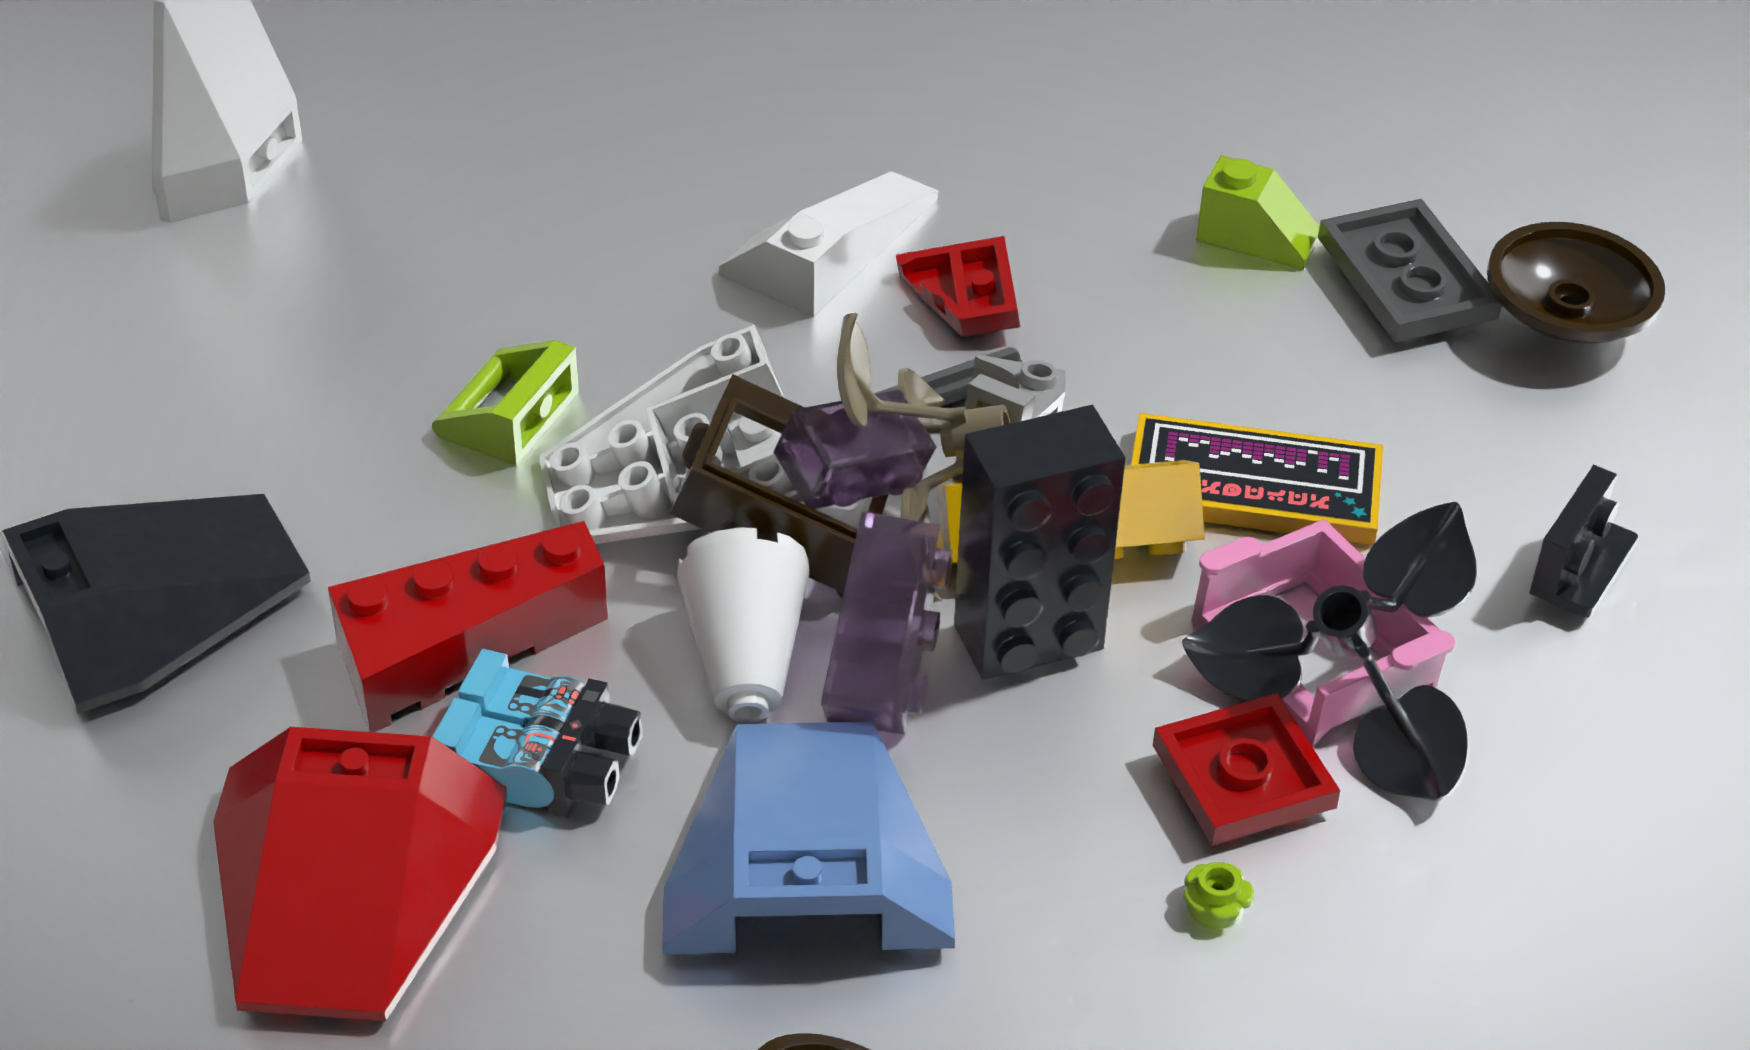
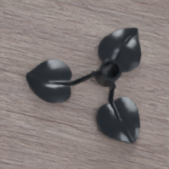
[1182,502,1477,801]

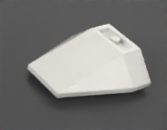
[152,0,302,223]
[539,325,817,544]

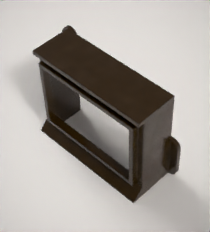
[670,374,905,601]

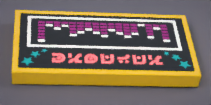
[1131,413,1383,545]

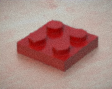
[1152,693,1341,846]

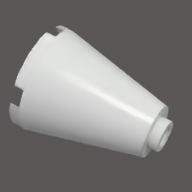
[677,527,809,723]

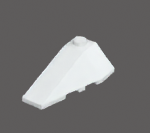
[719,171,938,317]

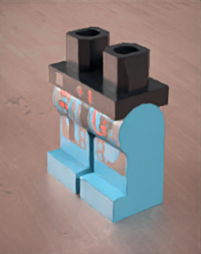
[432,648,643,818]

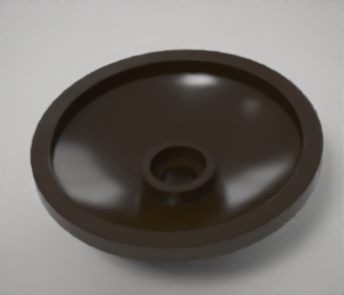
[1487,222,1665,343]

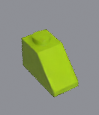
[1196,155,1319,270]

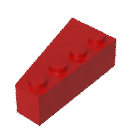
[328,521,608,732]

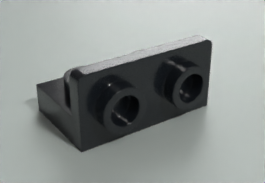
[1529,464,1638,618]

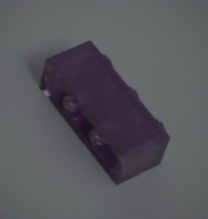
[821,512,953,735]

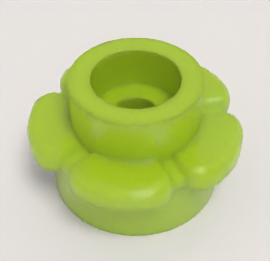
[1183,862,1254,929]

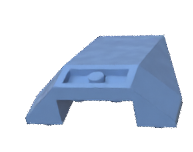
[662,722,955,954]

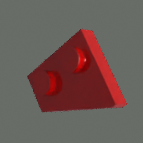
[896,236,1020,337]

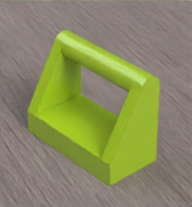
[432,340,579,466]

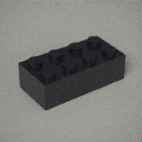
[954,404,1126,680]

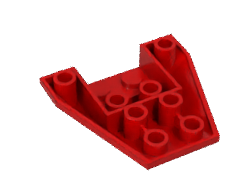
[213,726,507,1021]

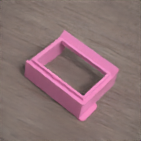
[1191,519,1455,747]

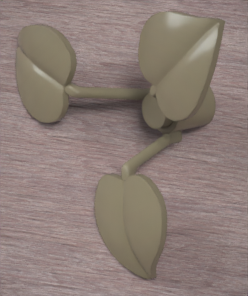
[837,313,1010,602]

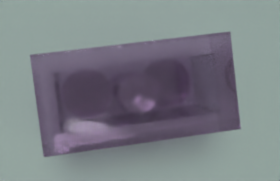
[773,390,937,509]

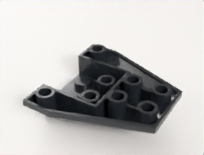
[0,494,311,714]

